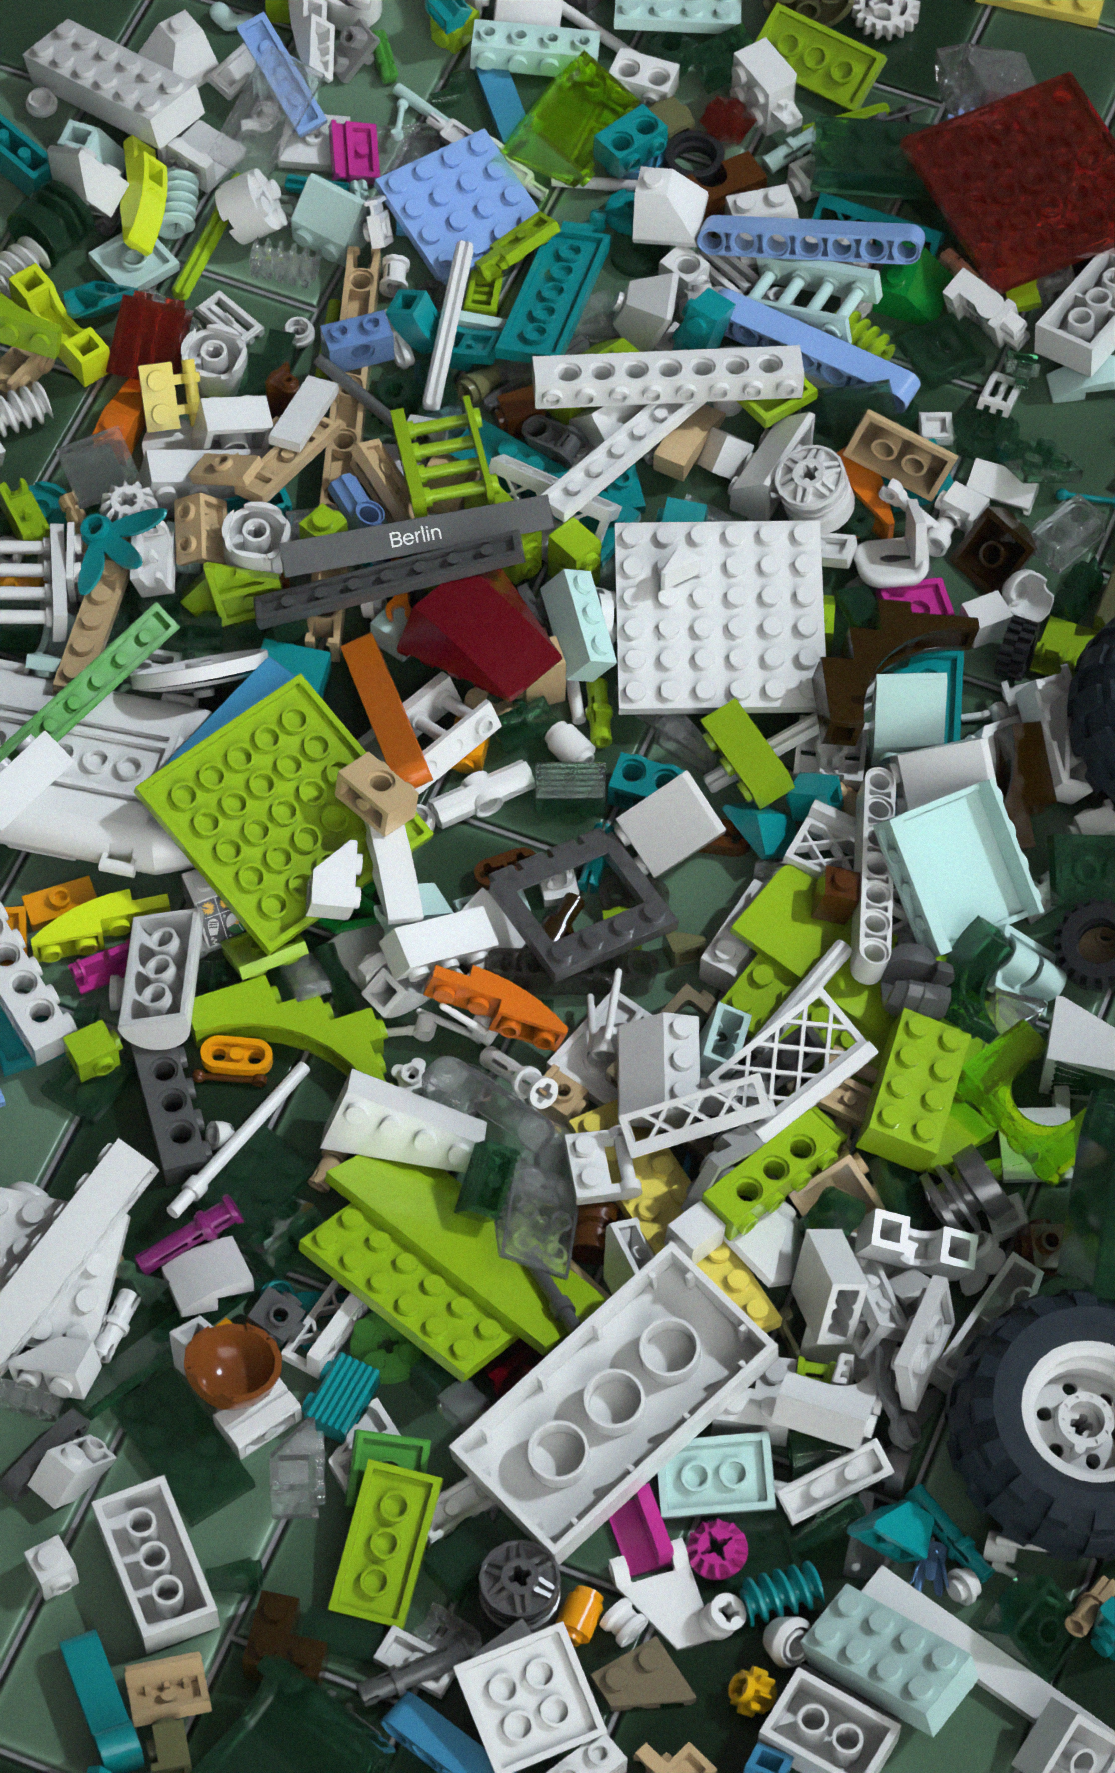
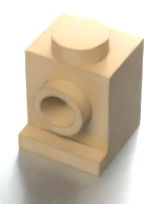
[532,1064,590,1129]

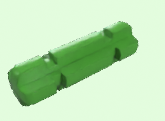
[372,29,398,84]

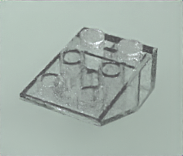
[934,43,1043,117]
[493,1159,579,1280]

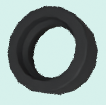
[664,130,724,187]

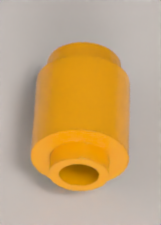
[555,1585,604,1647]

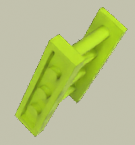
[390,395,500,519]

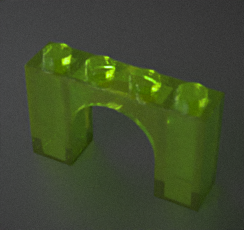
[957,1018,1115,1188]

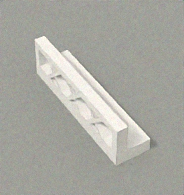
[488,454,622,545]
[618,1072,777,1159]
[836,1228,907,1360]
[281,1279,369,1379]

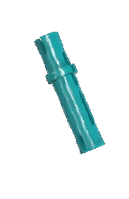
[904,1484,995,1585]

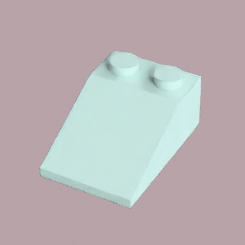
[868,673,947,768]

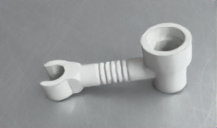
[878,478,955,557]

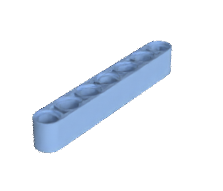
[697,215,925,265]
[717,288,921,413]

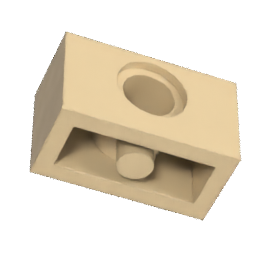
[335,751,419,837]

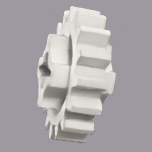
[851,0,920,41]

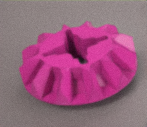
[686,1518,748,1580]

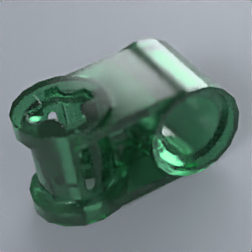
[798,1186,866,1239]

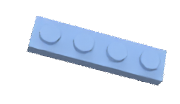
[236,11,328,138]

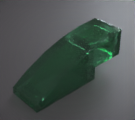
[237,329,297,397]

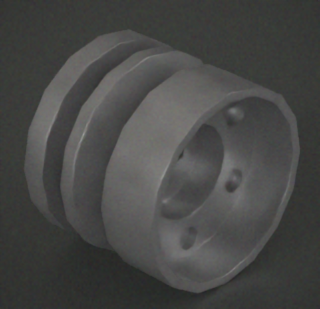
[919,1143,1014,1232]
[479,1540,561,1635]

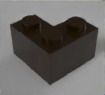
[242,1590,329,1695]

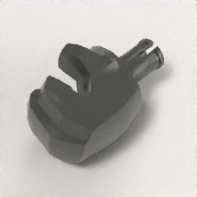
[881,934,955,1021]

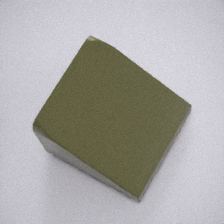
[662,931,706,969]

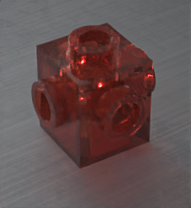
[699,96,757,145]

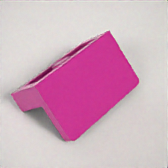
[608,1483,674,1578]

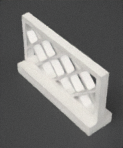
[782,799,909,923]
[707,986,879,1144]

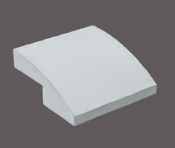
[493,0,563,27]
[161,1236,254,1317]

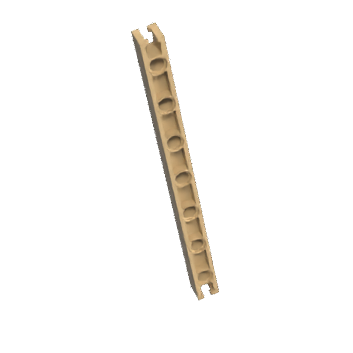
[305,246,381,662]

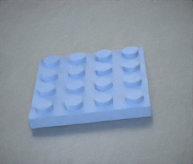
[374,128,540,287]

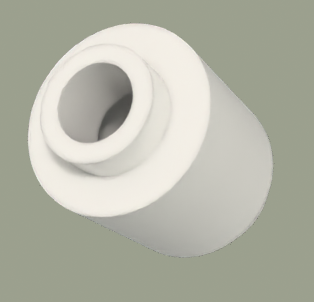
[545,721,596,772]

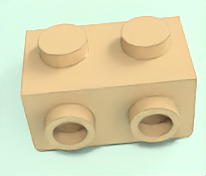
[124,1651,212,1727]

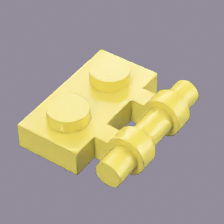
[137,359,201,433]

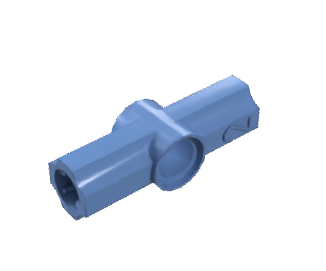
[328,473,403,566]

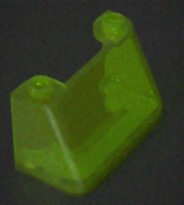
[500,50,641,188]

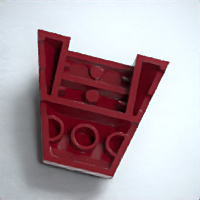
[396,568,562,702]

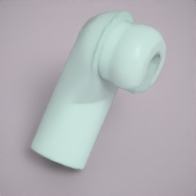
[209,2,252,31]

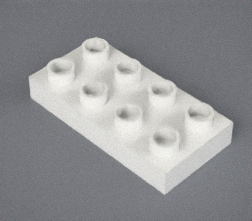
[449,1241,779,1566]

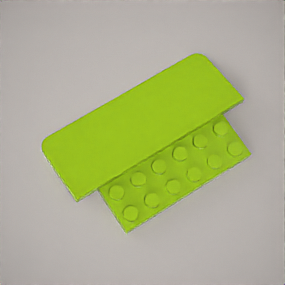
[720,864,1015,1102]
[298,1155,607,1383]

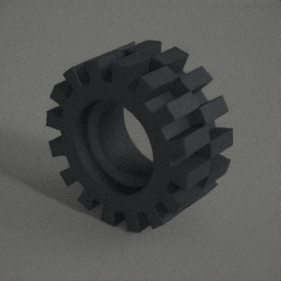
[994,615,1040,682]

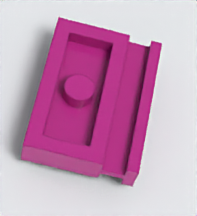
[328,119,380,184]

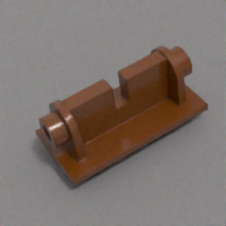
[265,361,299,419]

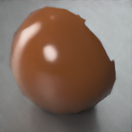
[184,1323,282,1411]

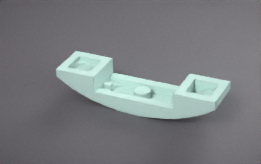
[1046,355,1115,403]

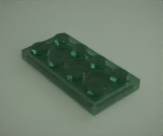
[109,1366,255,1528]

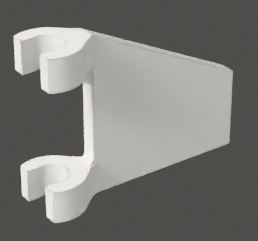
[608,1538,714,1651]

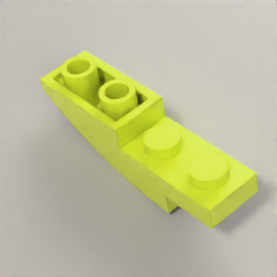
[120,135,168,257]
[31,888,171,963]

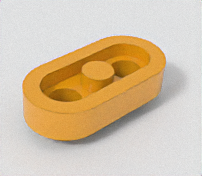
[200,1035,273,1076]

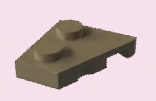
[590,1636,696,1712]

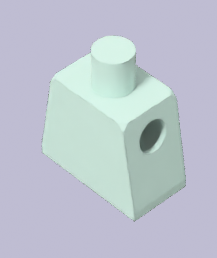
[699,1002,752,1083]

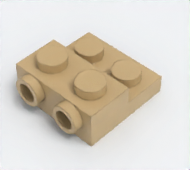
[788,1148,890,1233]

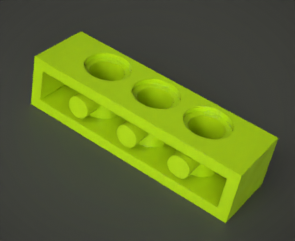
[701,1109,841,1241]

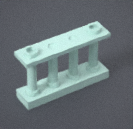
[746,257,883,344]

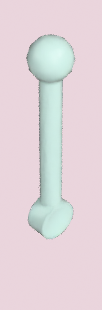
[391,99,409,141]

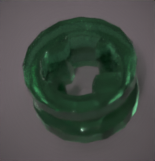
[73,999,100,1030]

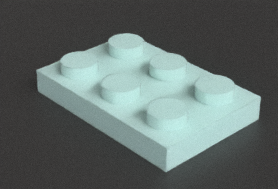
[658,1432,777,1519]

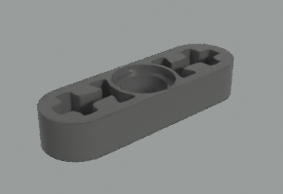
[0,1409,90,1502]

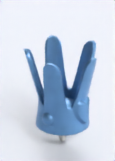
[909,1537,949,1597]

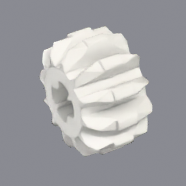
[99,480,158,522]

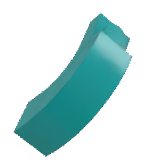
[385,289,502,372]

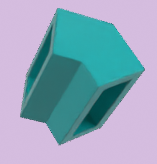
[425,0,473,35]

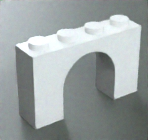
[771,1324,899,1451]

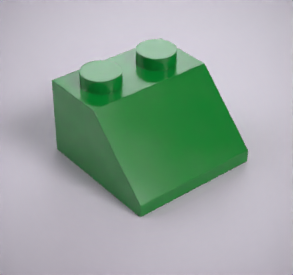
[872,241,954,330]

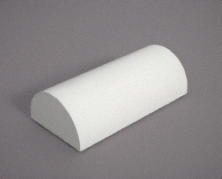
[118,907,204,1050]

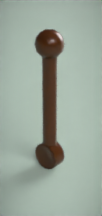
[191,1069,267,1087]

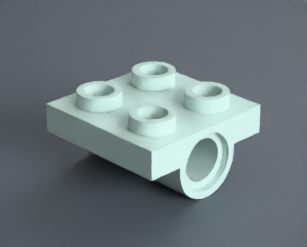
[985,923,1067,1020]

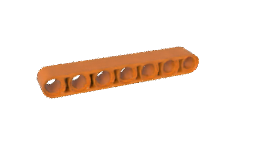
[340,632,433,789]

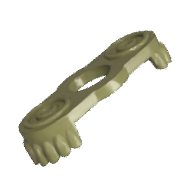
[776,1306,822,1379]

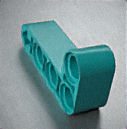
[58,1629,145,1773]

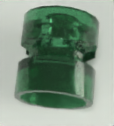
[788,1431,846,1481]

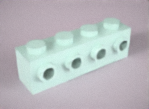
[470,19,600,81]

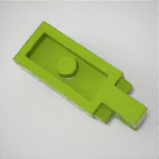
[474,211,561,282]

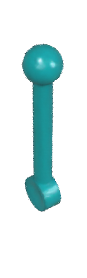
[1055,488,1115,509]

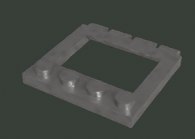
[489,827,679,983]

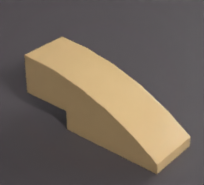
[653,404,726,482]

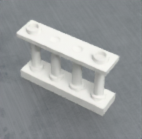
[0,524,68,642]
[357,671,502,794]

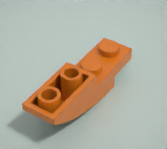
[423,965,568,1052]

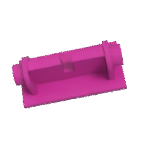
[68,939,130,995]

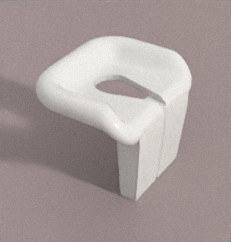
[853,499,929,588]

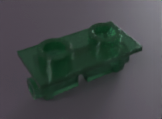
[1050,556,1104,624]

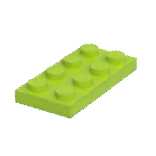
[754,2,887,112]
[328,1459,443,1630]

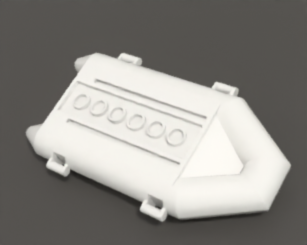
[0,659,213,878]

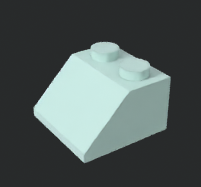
[291,173,367,268]

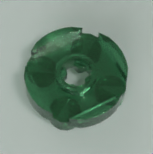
[953,402,1020,464]

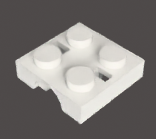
[792,715,869,790]

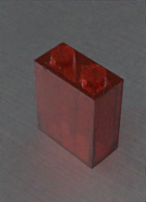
[106,290,194,388]

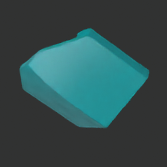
[63,280,139,319]
[722,802,796,860]

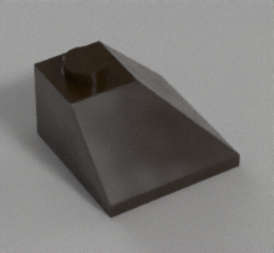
[949,507,1038,596]

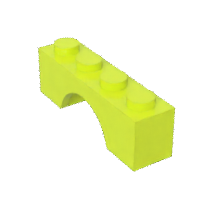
[8,263,112,387]

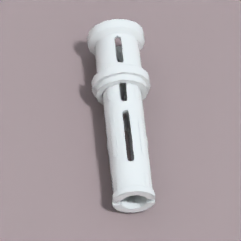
[480,1046,558,1109]

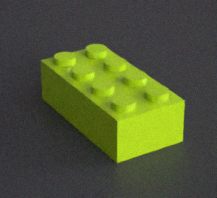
[855,1008,972,1174]

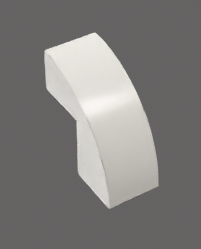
[361,967,454,1018]

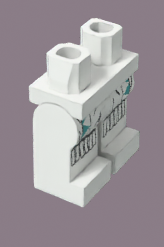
[942,267,1030,352]

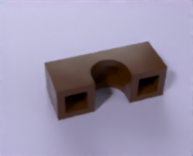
[685,150,768,225]

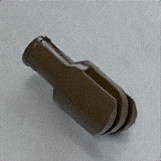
[530,892,585,970]

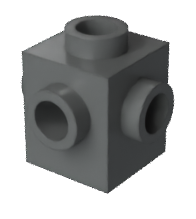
[244,1286,306,1348]

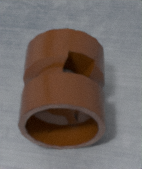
[566,1201,621,1265]

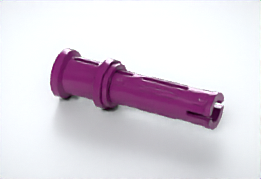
[135,1193,244,1276]

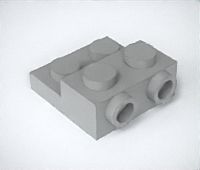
[681,1124,765,1212]

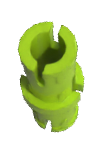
[585,678,613,748]

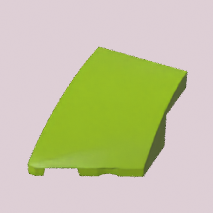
[926,1096,998,1178]

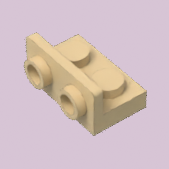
[0,347,55,400]
[174,492,227,566]

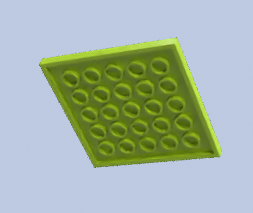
[134,673,434,956]

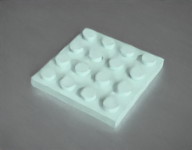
[614,0,741,35]

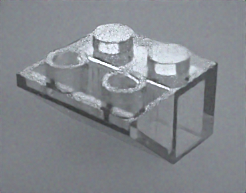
[269,1417,326,1520]

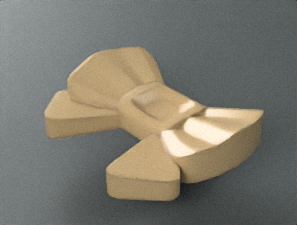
[464,687,513,723]

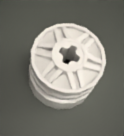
[775,445,855,535]

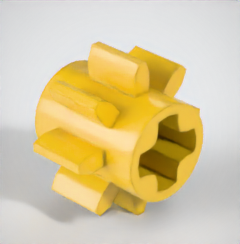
[728,1666,777,1718]

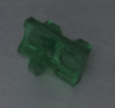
[161,611,224,659]
[493,696,560,753]

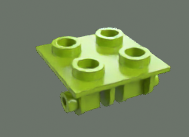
[1029,616,1099,679]

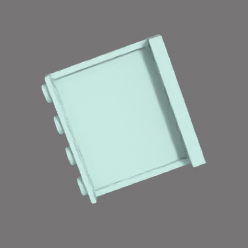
[872,778,1044,957]

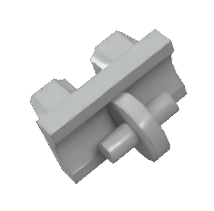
[333,18,381,83]

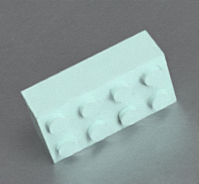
[800,1583,979,1738]

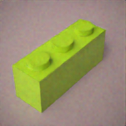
[700,698,795,810]

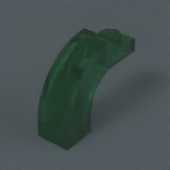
[943,915,1014,1044]

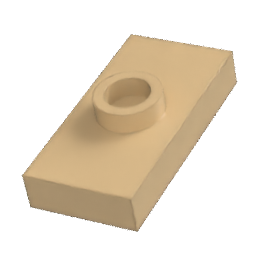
[189,453,263,487]

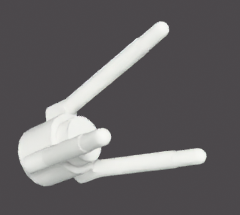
[416,968,499,1047]
[587,968,643,1063]
[983,1530,1064,1604]

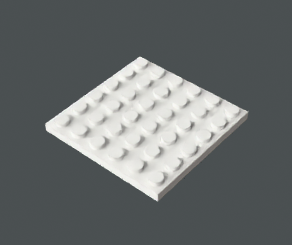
[614,520,826,715]

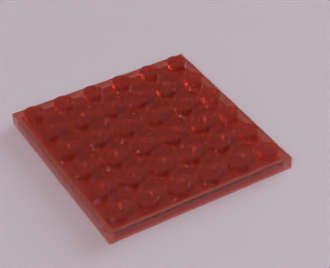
[900,71,1115,294]

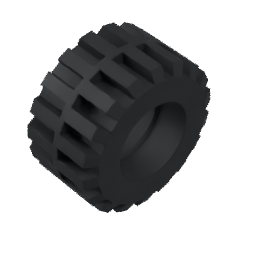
[1054,897,1115,993]

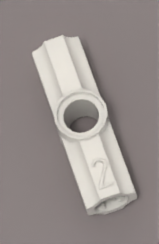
[428,759,535,829]

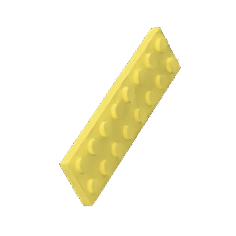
[568,1099,783,1333]

